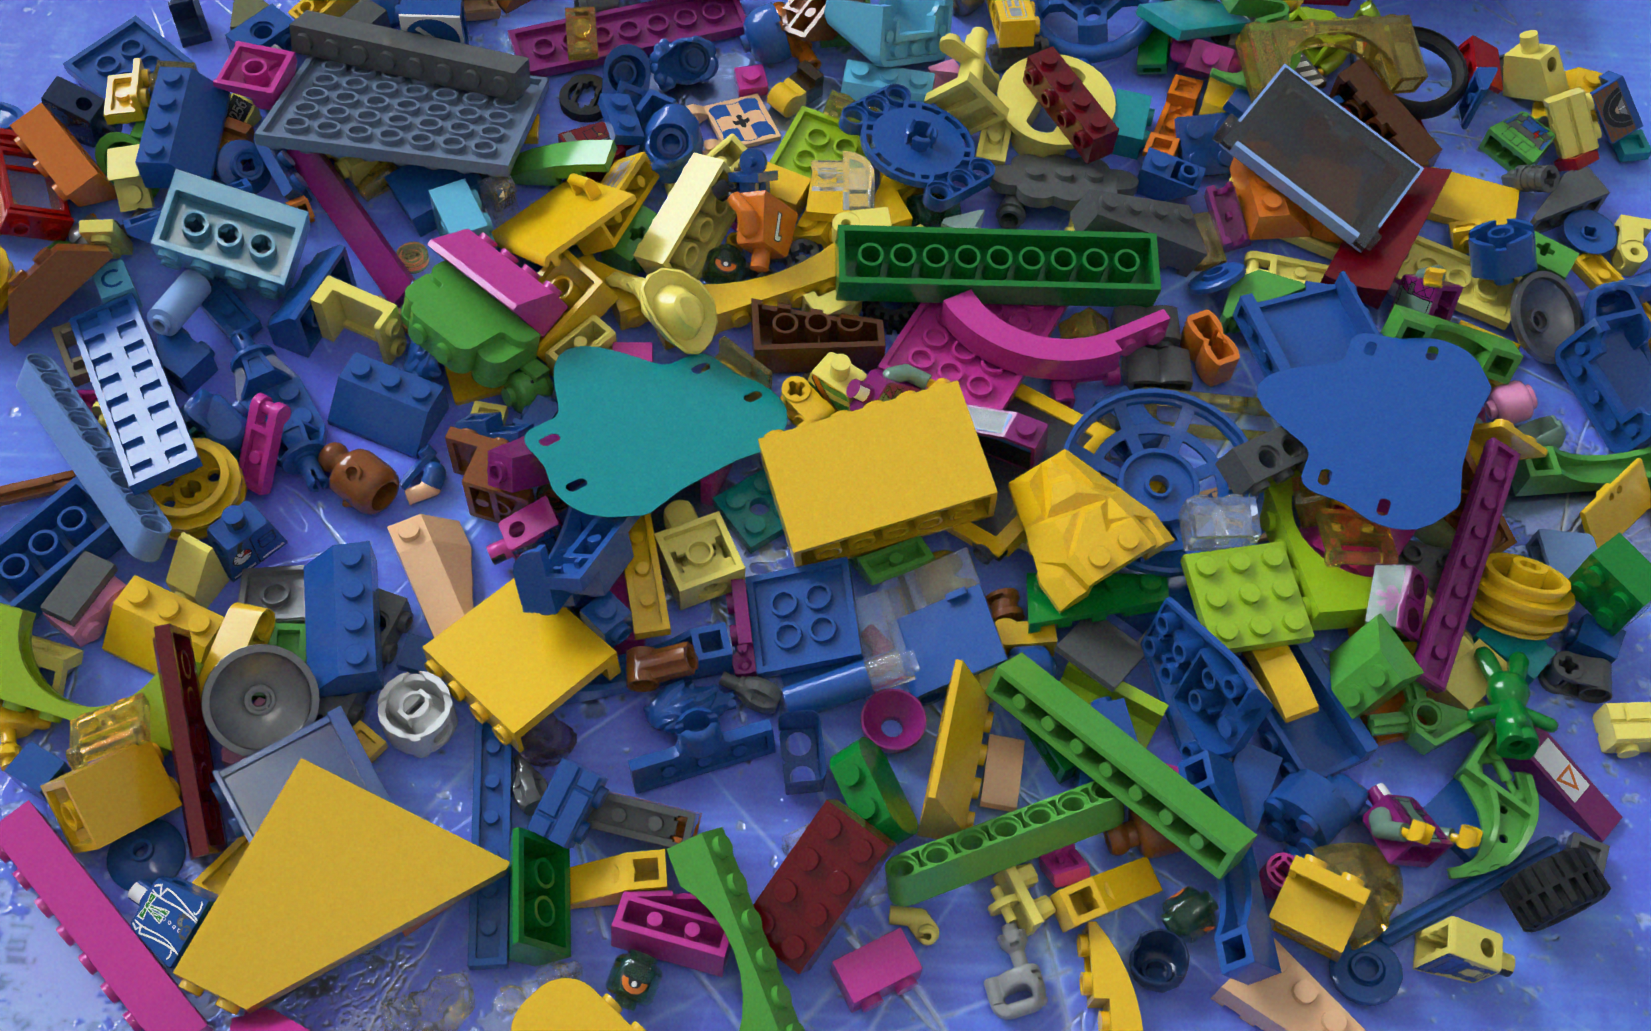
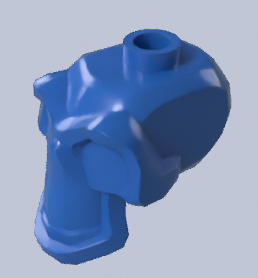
[180,388,249,452]

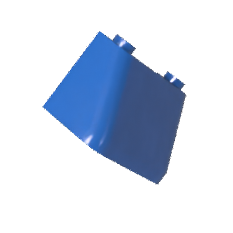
[1555,307,1651,453]

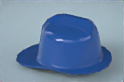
[602,44,651,94]

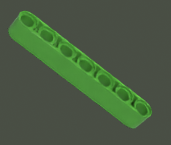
[884,781,1125,907]

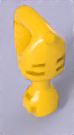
[0,699,51,771]

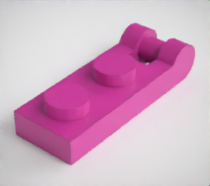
[239,393,291,495]

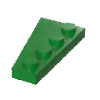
[1026,573,1169,634]

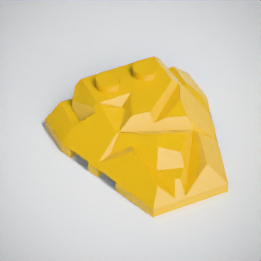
[1008,449,1175,614]

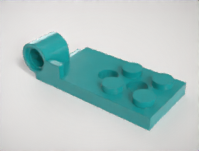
[713,469,784,554]

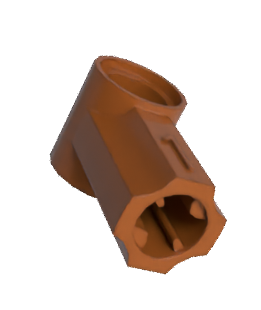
[626,641,698,692]

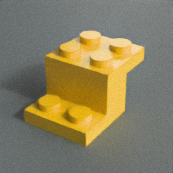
[1269,854,1371,962]

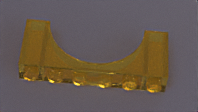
[1235,14,1428,103]

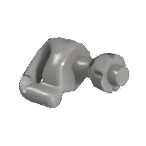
[984,923,1048,1020]

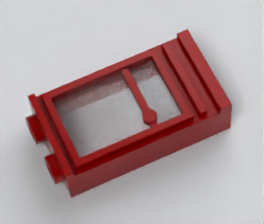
[0,128,74,241]

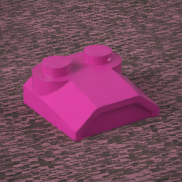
[213,41,297,110]

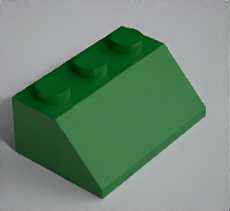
[509,827,571,967]

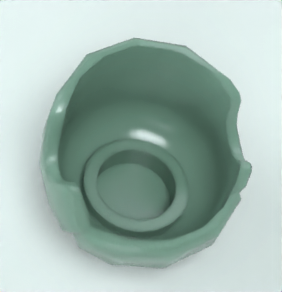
[1517,415,1566,449]

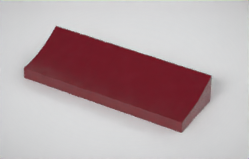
[1320,163,1453,310]
[153,624,228,860]

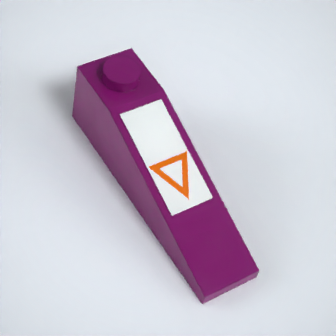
[1495,726,1623,843]

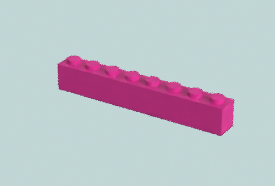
[0,800,214,1031]

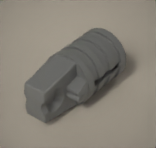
[1501,165,1560,193]

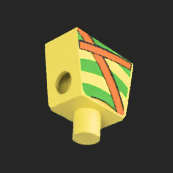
[808,352,867,412]

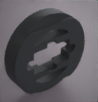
[559,74,603,122]

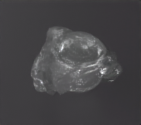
[381,972,475,1031]

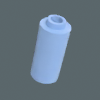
[147,270,211,336]

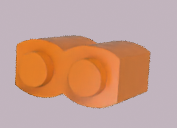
[1180,309,1240,387]

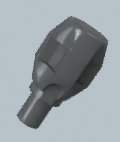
[719,671,783,714]
[513,753,548,816]

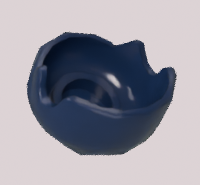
[1129,928,1190,993]

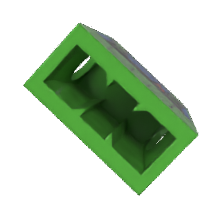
[1478,111,1555,172]

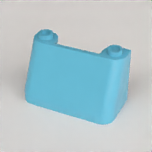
[824,0,953,67]

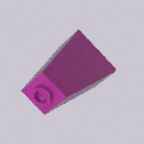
[487,434,560,493]

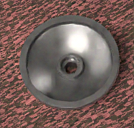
[1510,271,1584,365]
[201,644,320,757]

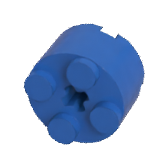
[1468,219,1538,286]
[1263,769,1351,857]

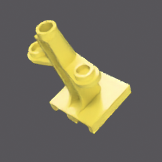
[924,27,1009,135]

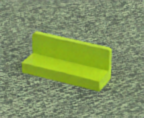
[1059,662,1169,748]

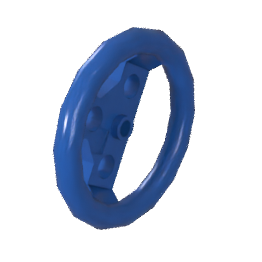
[1030,0,1164,63]

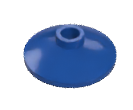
[107,819,186,891]

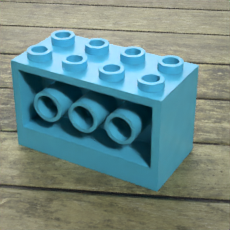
[151,169,310,301]

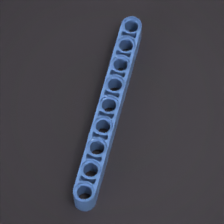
[16,353,172,562]

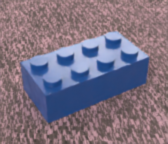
[0,476,124,621]

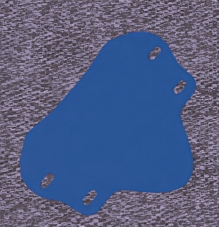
[1257,333,1491,530]

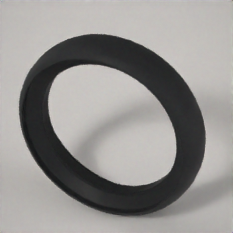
[1360,26,1468,120]

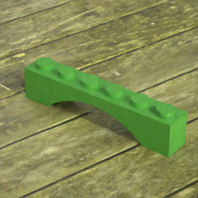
[1511,446,1651,496]
[666,827,805,1031]

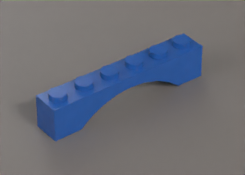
[561,622,733,706]
[1177,749,1282,985]

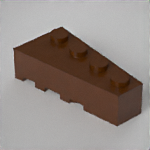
[1329,58,1442,168]
[751,298,886,374]

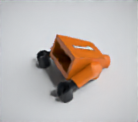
[711,179,798,272]

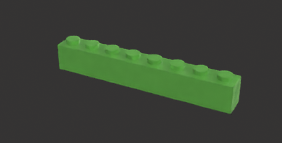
[985,652,1257,880]

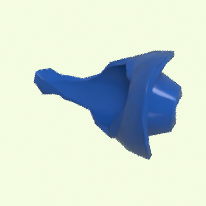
[638,104,704,184]

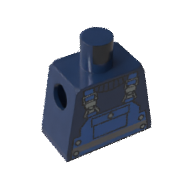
[41,76,123,147]

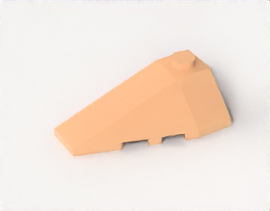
[387,514,474,638]

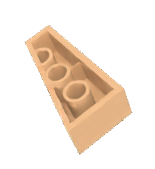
[1210,937,1366,1031]

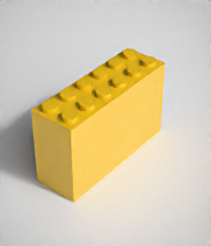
[758,380,998,567]

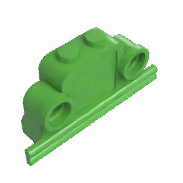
[400,260,550,388]

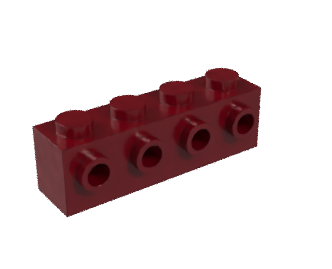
[1023,46,1119,164]

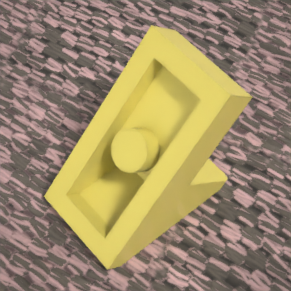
[107,144,155,212]

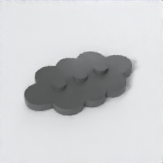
[989,154,1139,211]

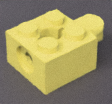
[654,500,745,610]

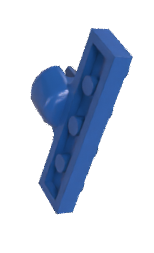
[628,707,776,794]

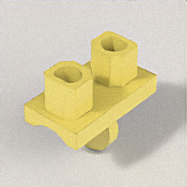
[987,863,1056,937]

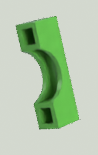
[1381,304,1524,384]

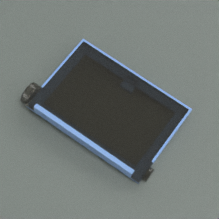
[1212,64,1424,253]

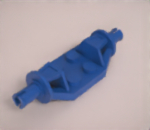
[229,328,330,492]

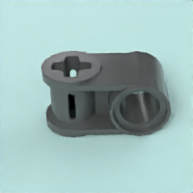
[1538,651,1612,703]

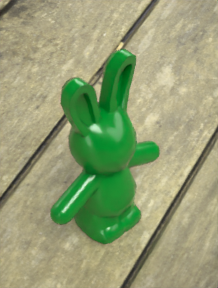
[1467,647,1558,760]

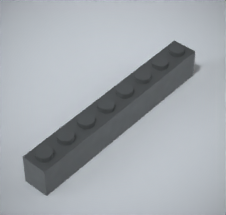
[289,10,530,101]

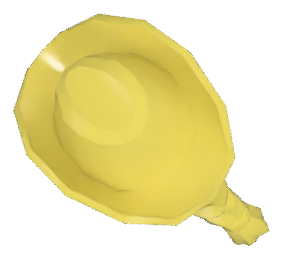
[606,268,718,354]

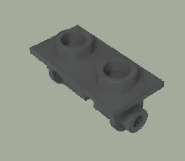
[986,35,1049,71]

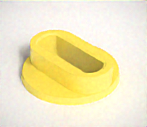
[997,54,1116,158]

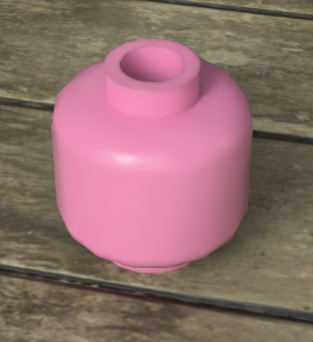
[1484,380,1538,424]

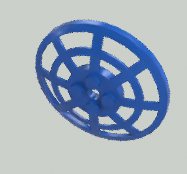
[1063,388,1264,577]

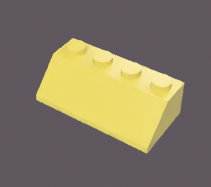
[633,153,737,281]

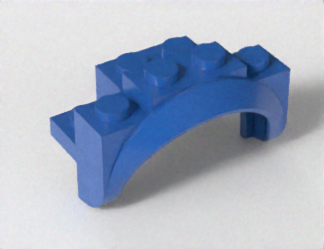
[513,480,640,615]

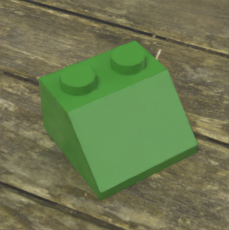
[1329,614,1425,719]

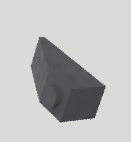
[1530,167,1610,234]

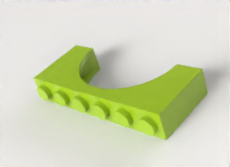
[1249,469,1373,631]
[0,603,204,756]

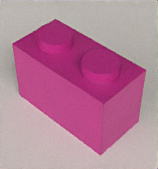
[830,927,923,1013]

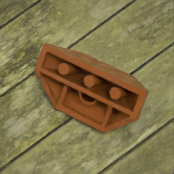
[782,0,864,42]
[8,243,114,346]

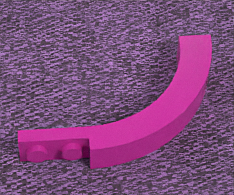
[940,289,1171,380]

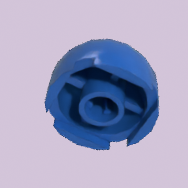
[739,2,791,64]

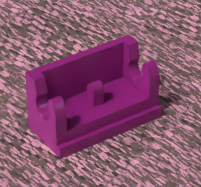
[1204,181,1252,254]

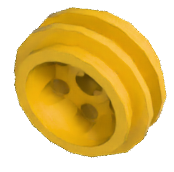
[147,438,247,540]
[1470,552,1576,640]

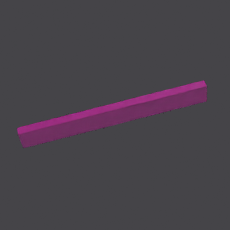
[287,149,415,308]
[1414,437,1521,694]

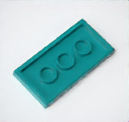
[1136,0,1253,41]

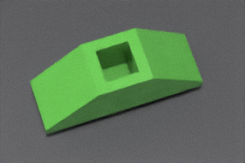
[1219,269,1306,334]

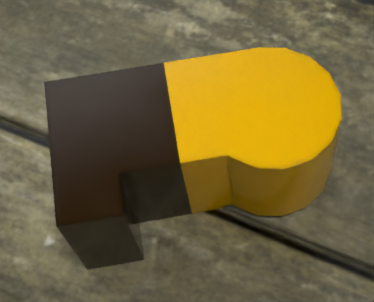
[767,60,824,118]

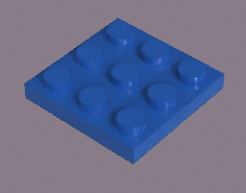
[63,15,197,100]
[745,557,864,678]

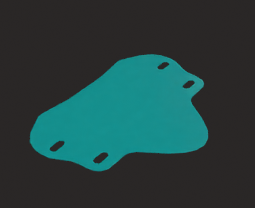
[524,346,787,517]

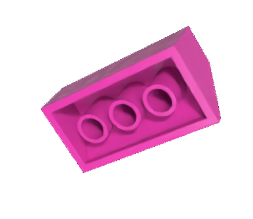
[427,228,568,337]

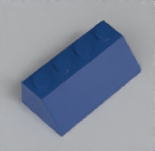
[135,67,231,189]
[304,541,384,698]

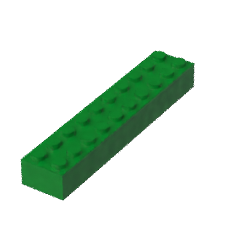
[835,225,1161,308]

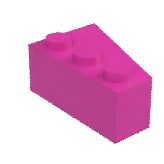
[611,890,732,977]

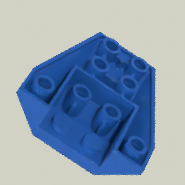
[1140,597,1273,761]

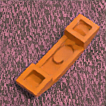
[1142,74,1204,157]

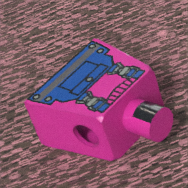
[486,496,563,565]

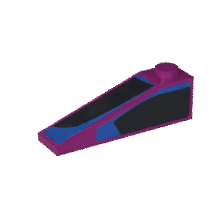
[966,404,1049,471]

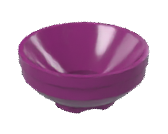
[860,688,927,754]

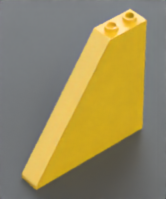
[173,758,510,1016]

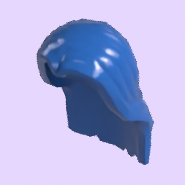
[1582,281,1651,365]

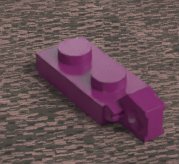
[726,578,757,678]

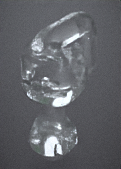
[494,961,583,1017]

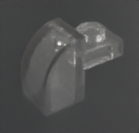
[811,151,875,210]

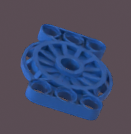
[839,84,996,212]

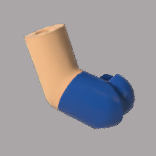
[404,461,446,505]

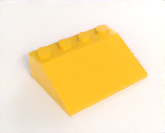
[917,659,994,840]

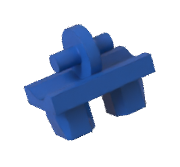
[728,148,778,193]

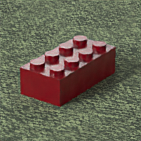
[753,799,897,974]

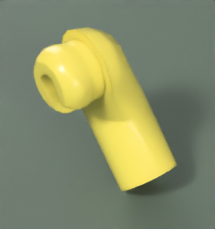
[889,905,939,946]

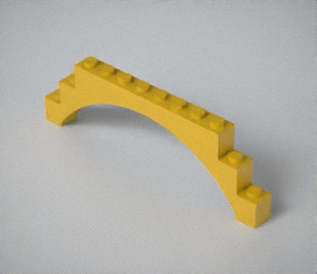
[577,172,924,350]

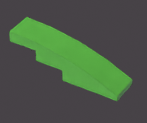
[502,140,617,186]

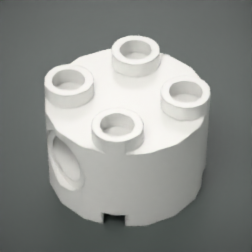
[377,671,458,758]

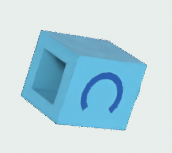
[93,259,143,308]

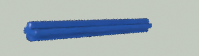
[1374,836,1561,947]

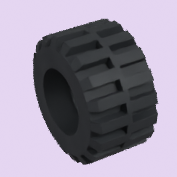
[1499,847,1611,932]

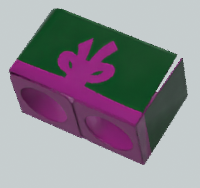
[1365,563,1429,642]

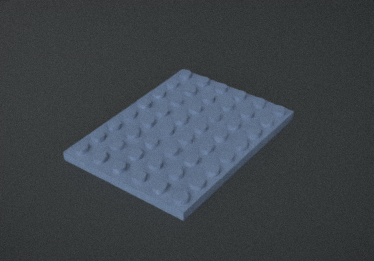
[254,56,549,178]

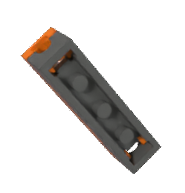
[549,779,702,847]

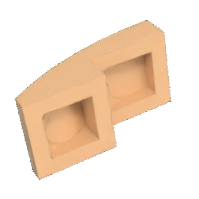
[979,734,1025,812]

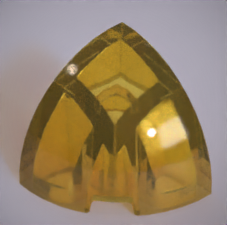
[1312,842,1404,951]

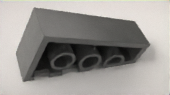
[1070,189,1208,277]

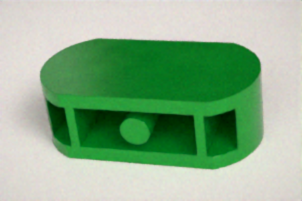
[830,737,918,845]

